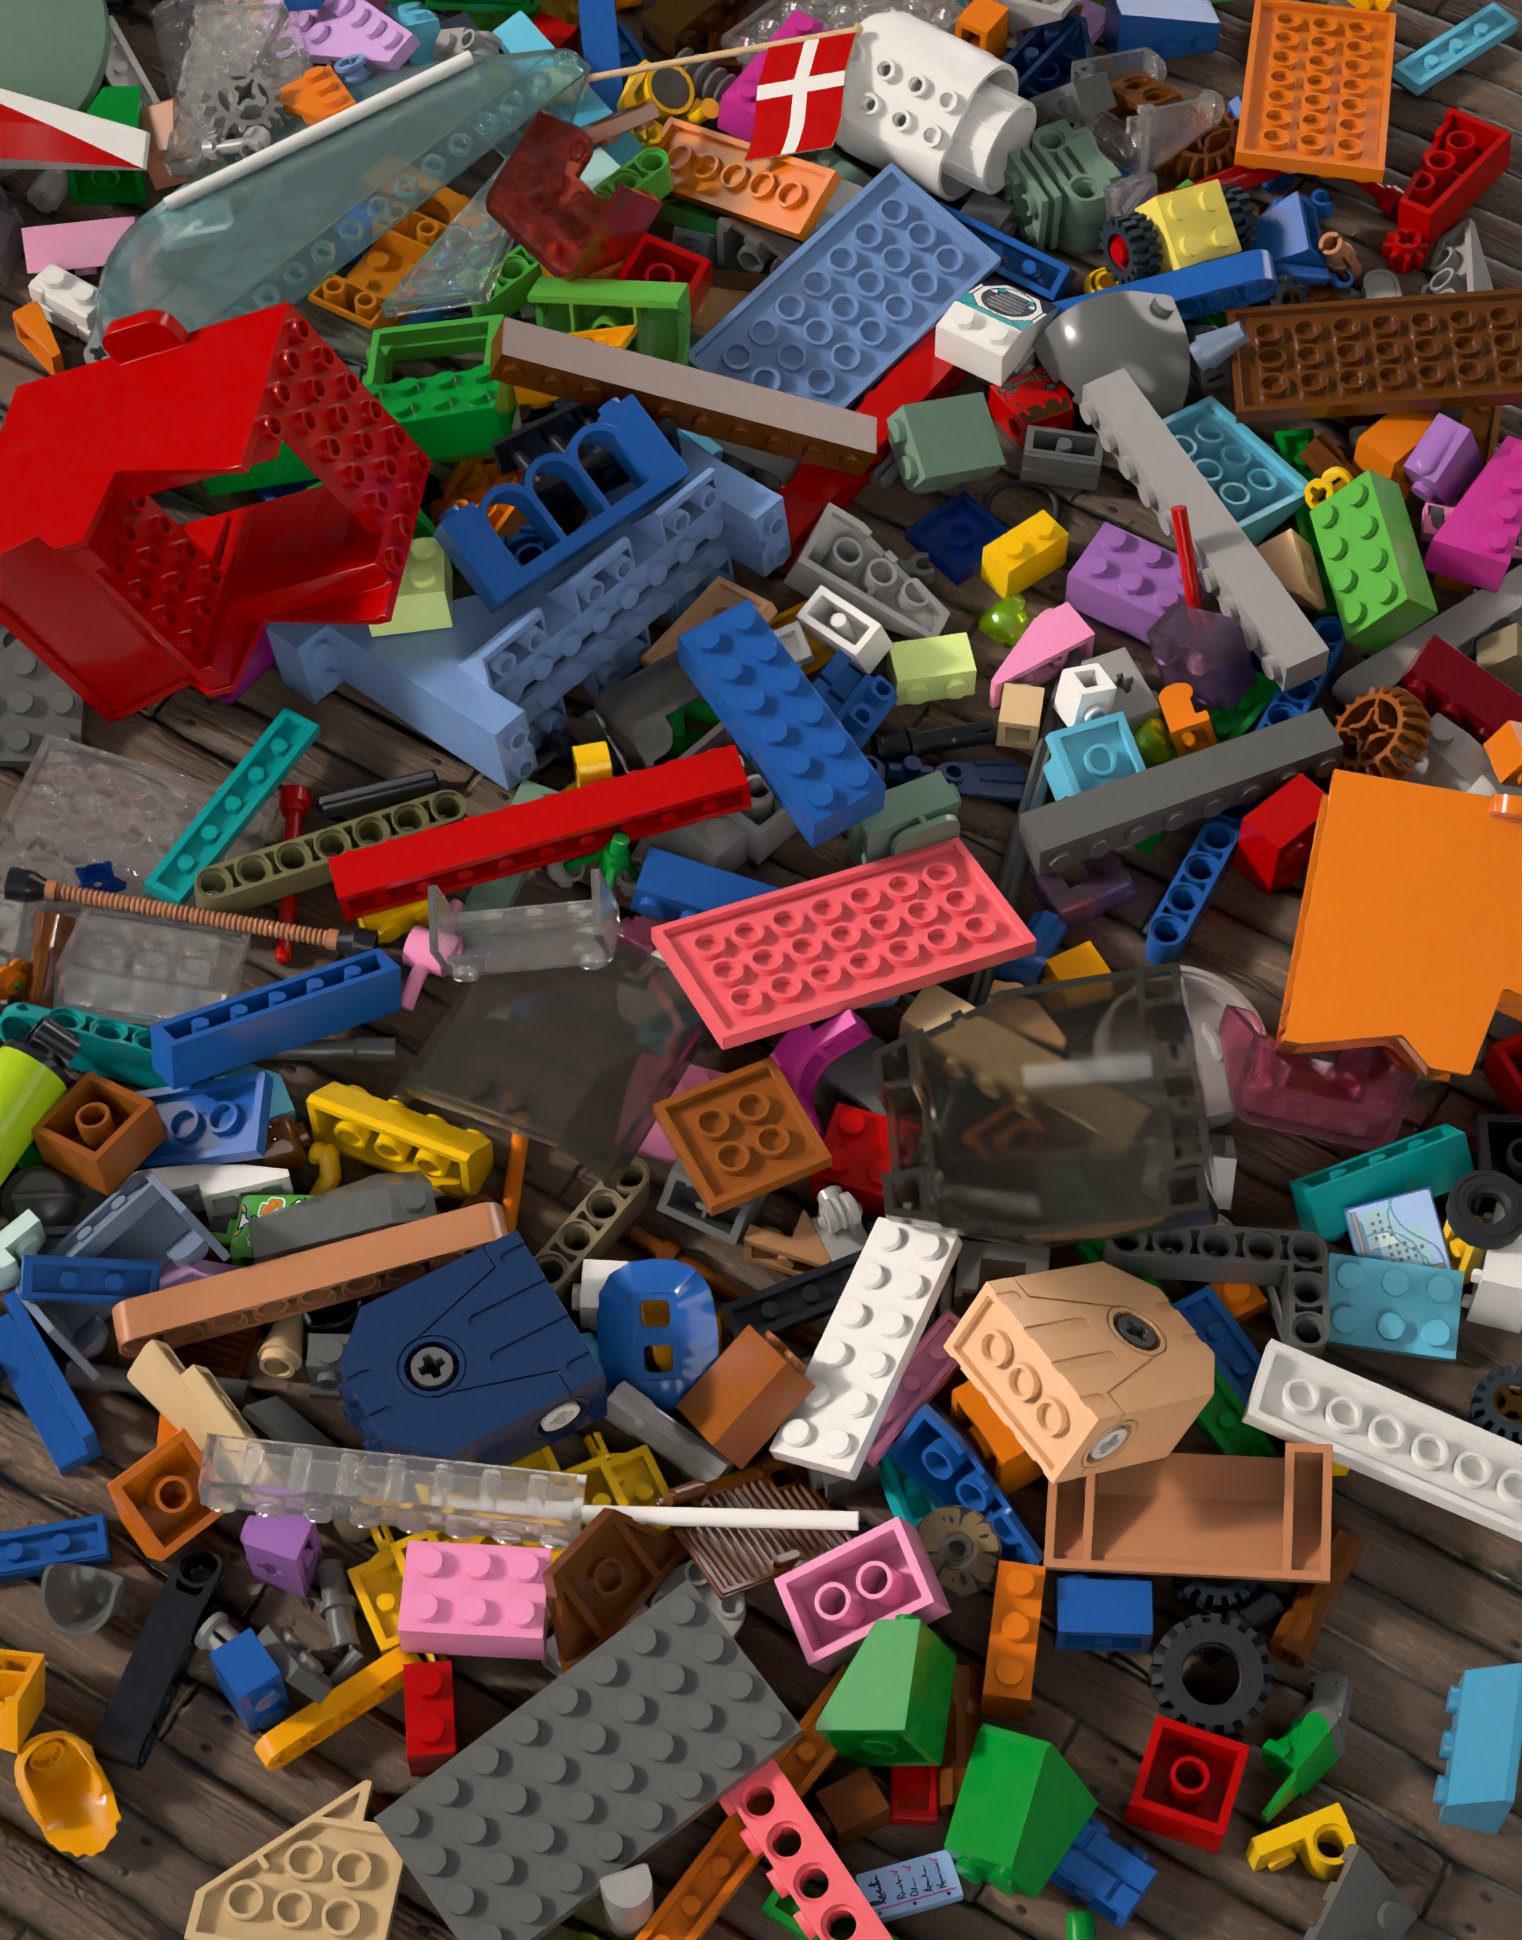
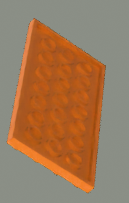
[1234,0,1397,183]

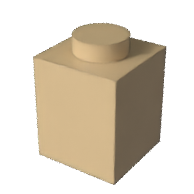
[996,683,1045,750]

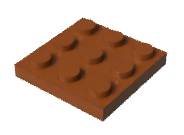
[653,1056,832,1217]

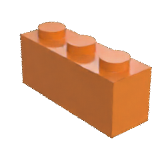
[979,1560,1046,1721]

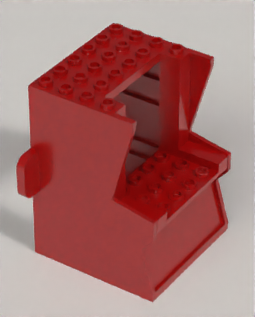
[0,301,432,723]

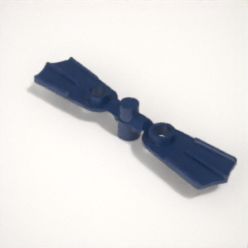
[864,755,1027,804]

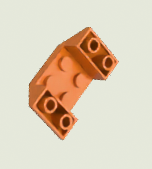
[308,200,454,330]

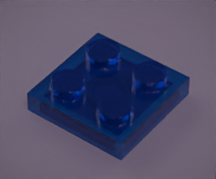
[905,490,1010,586]

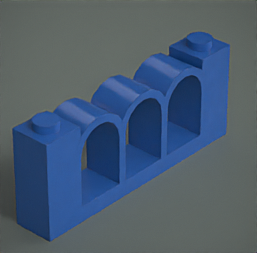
[433,394,691,614]

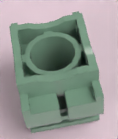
[1001,118,1122,254]

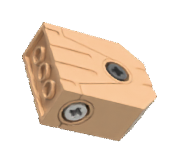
[943,1261,1215,1484]

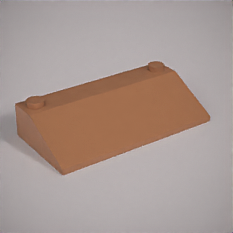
[1044,1442,1333,1584]

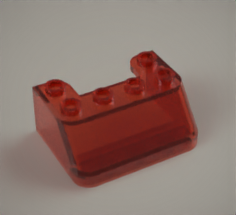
[486,109,663,282]

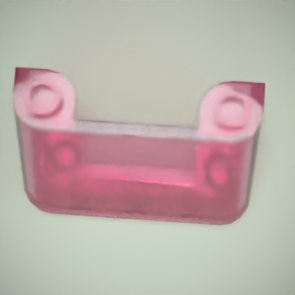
[1219,1004,1418,1151]

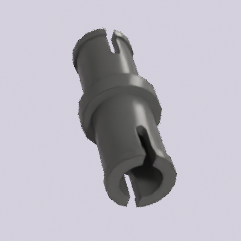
[315,1558,361,1657]

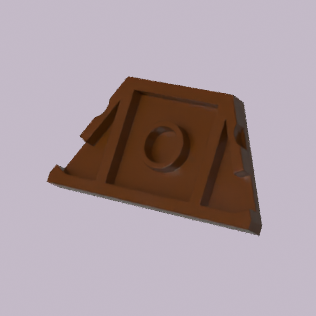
[543,1508,688,1673]

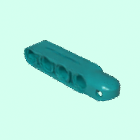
[0,1002,208,1089]

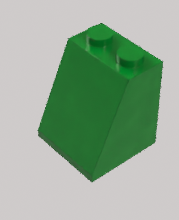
[66,86,149,205]
[815,1614,957,1766]
[944,1723,1099,1899]

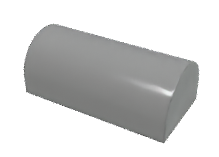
[599,1863,654,1939]

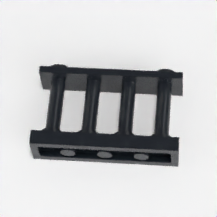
[492,402,682,519]

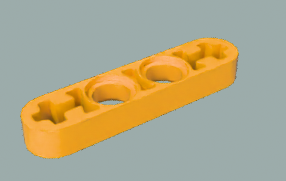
[254,1646,423,1771]

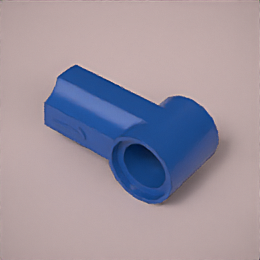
[995,910,1067,993]

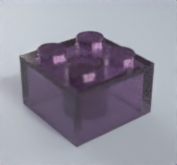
[1146,602,1257,712]

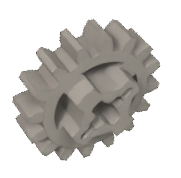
[200,63,284,138]

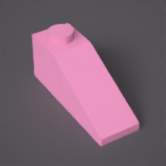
[989,602,1095,709]

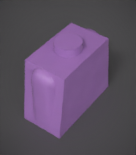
[1403,413,1484,506]

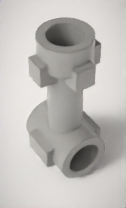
[202,126,271,164]

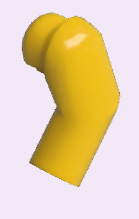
[308,1141,342,1196]

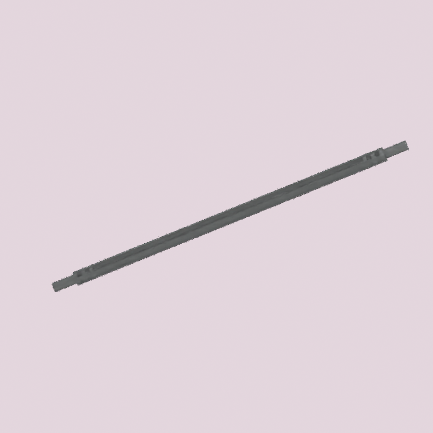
[911,649,1083,1201]

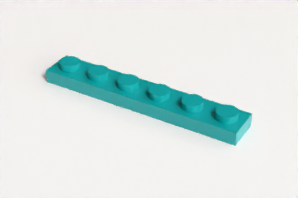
[144,707,320,906]

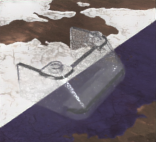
[428,869,620,982]

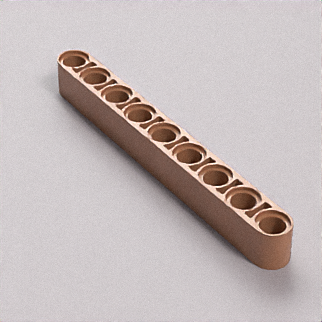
[112,1202,509,1358]

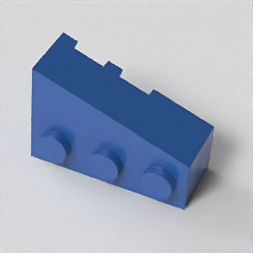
[1103,0,1220,68]

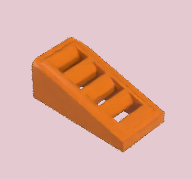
[12,301,65,375]

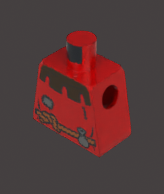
[988,367,1074,449]

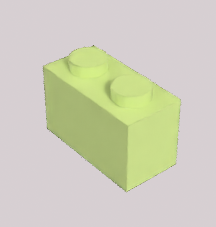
[886,632,977,706]

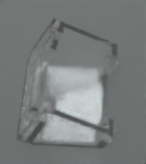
[1071,47,1225,177]

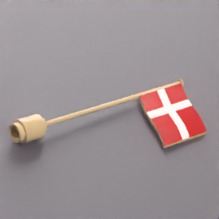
[532,23,864,163]

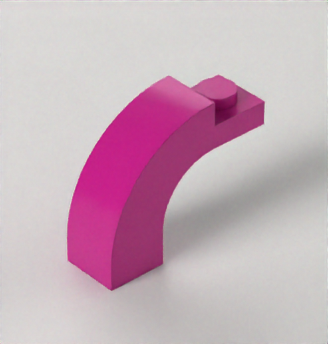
[771,1009,873,1140]

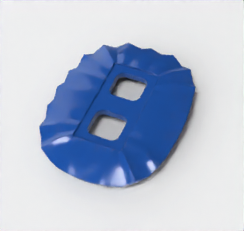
[596,1259,719,1412]

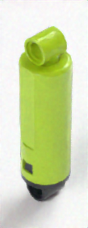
[0,1015,82,1187]

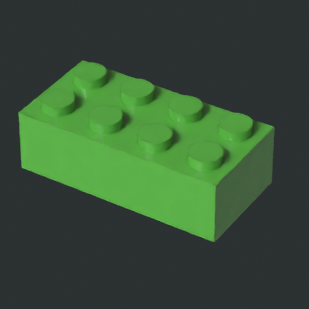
[1309,469,1438,653]

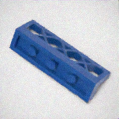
[0,1290,103,1476]

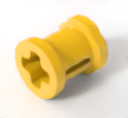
[1304,466,1353,509]

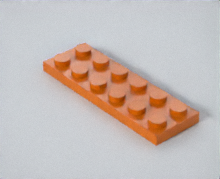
[652,117,842,242]

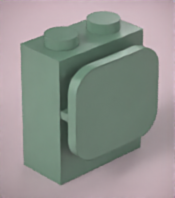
[886,392,1006,494]
[847,770,961,867]

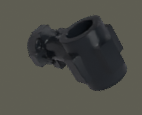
[515,729,579,790]

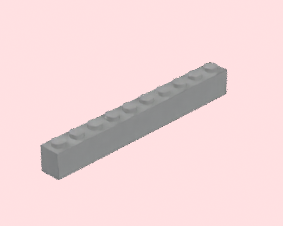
[1079,368,1329,692]

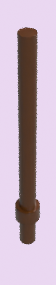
[628,1225,822,1352]

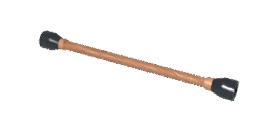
[4,867,379,958]

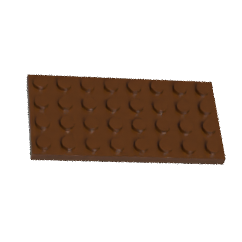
[1227,288,1522,423]

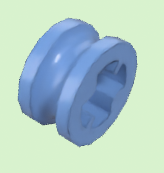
[334,54,371,86]

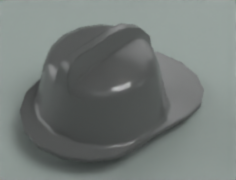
[1,1165,110,1227]

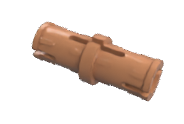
[1319,231,1362,281]

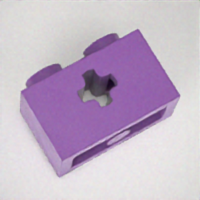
[241,1502,324,1598]

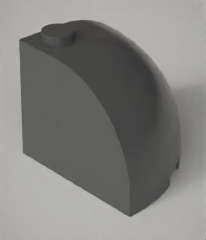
[1033,291,1190,419]

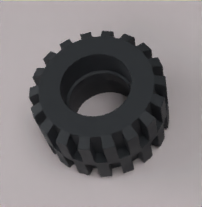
[1149,1613,1273,1736]

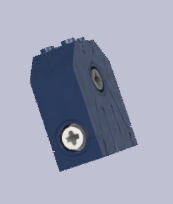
[337,1230,608,1495]

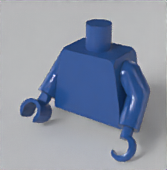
[1249,189,1354,289]

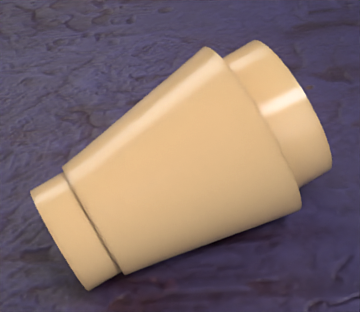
[257,1314,304,1379]

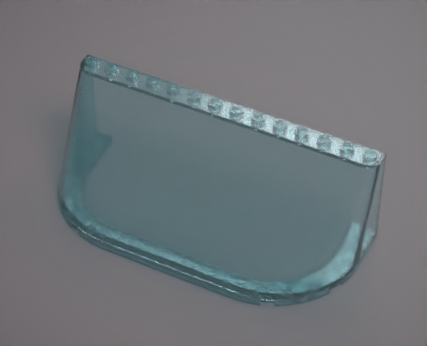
[96,48,591,358]

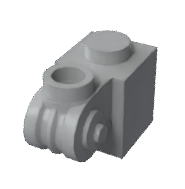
[430,27,503,83]
[811,1185,868,1262]

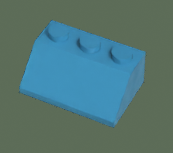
[1433,1663,1522,1835]

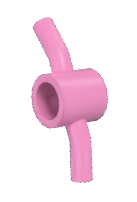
[401,899,464,1011]

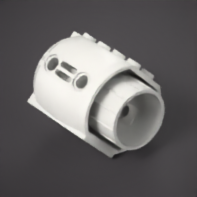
[835,11,1037,201]

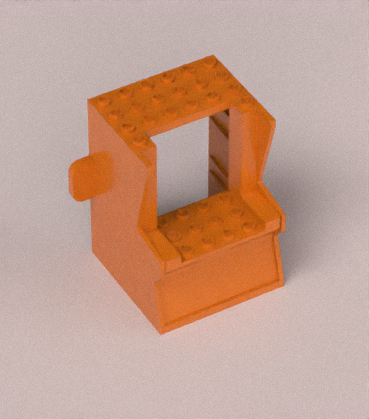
[1274,769,1522,1083]

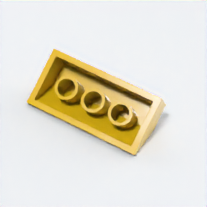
[306,1081,494,1201]

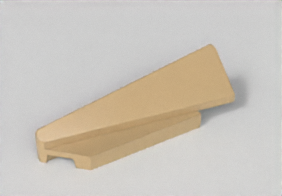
[127,1339,309,1515]

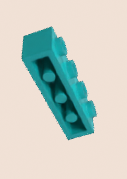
[1289,1123,1474,1242]

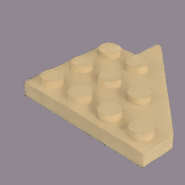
[184,1780,405,1940]

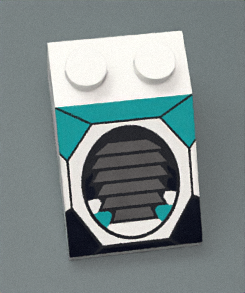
[935,276,1058,387]

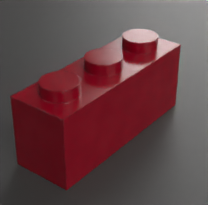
[1397,634,1522,748]

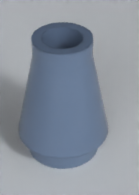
[1189,321,1250,371]

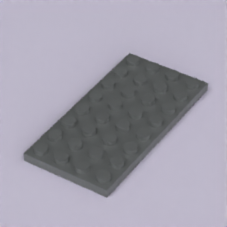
[374,1579,805,1940]

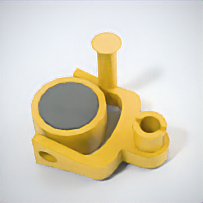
[617,59,720,149]

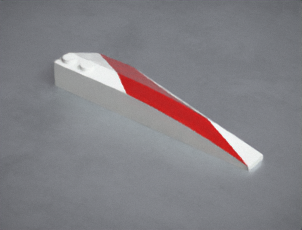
[0,88,150,171]

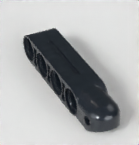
[93,1547,225,1771]

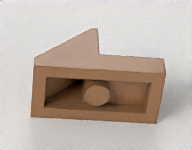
[743,1210,831,1276]

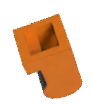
[1159,683,1218,758]

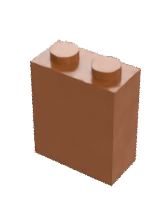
[676,1324,816,1470]

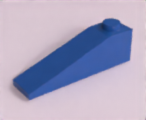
[886,1402,1044,1565]

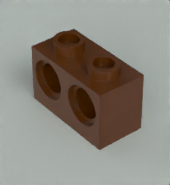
[1108,71,1185,142]

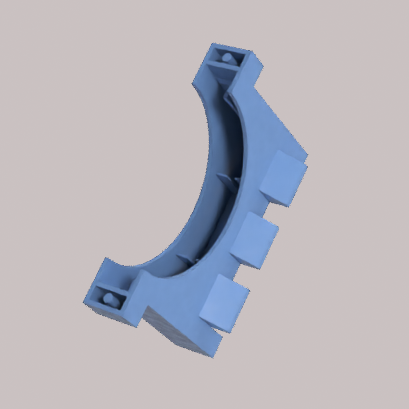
[265,397,792,791]

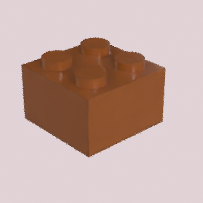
[31,1071,167,1196]

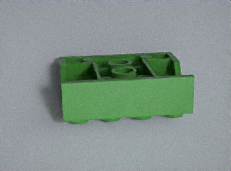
[527,276,691,402]

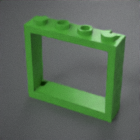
[362,314,505,464]

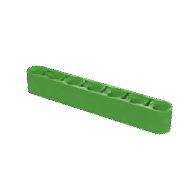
[466,147,674,318]

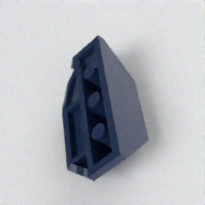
[1001,11,1096,102]

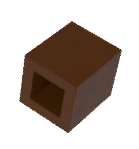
[811,1766,890,1850]

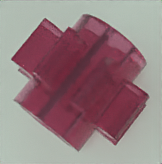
[612,915,660,968]

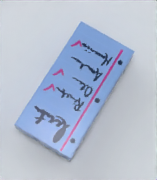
[855,1849,964,1923]

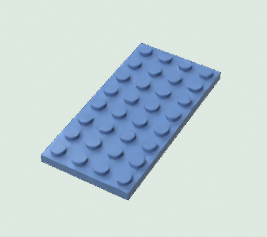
[689,162,1002,410]

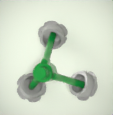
[546,832,644,951]

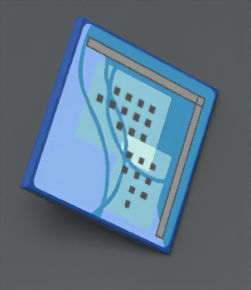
[1342,1186,1452,1270]

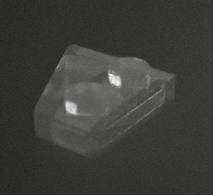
[1103,170,1158,222]

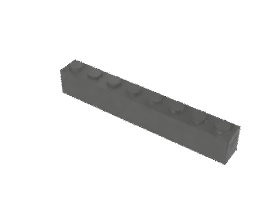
[1018,708,1344,876]

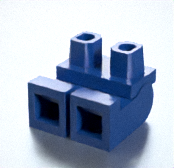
[811,649,898,750]

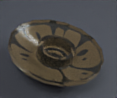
[916,1505,1002,1598]

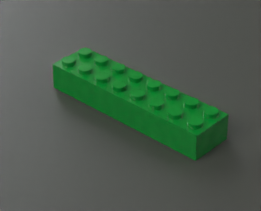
[203,365,517,496]

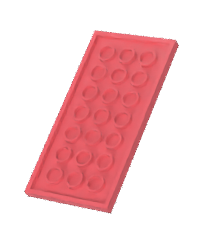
[651,837,1037,1050]

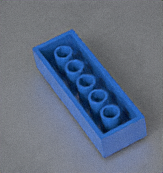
[678,599,886,849]

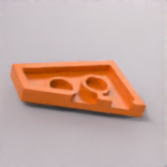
[279,65,356,125]

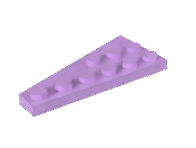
[248,0,422,71]

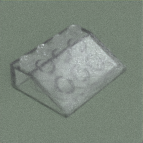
[53,904,253,1026]

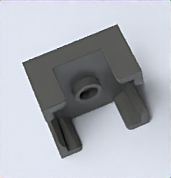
[952,1240,1050,1319]

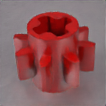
[1380,227,1429,274]

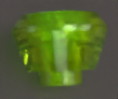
[979,593,1031,645]
[1132,717,1173,769]

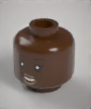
[251,1114,314,1172]

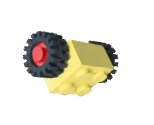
[1099,179,1259,285]

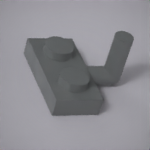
[257,1624,368,1705]

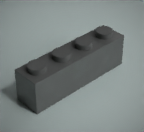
[717,217,802,275]

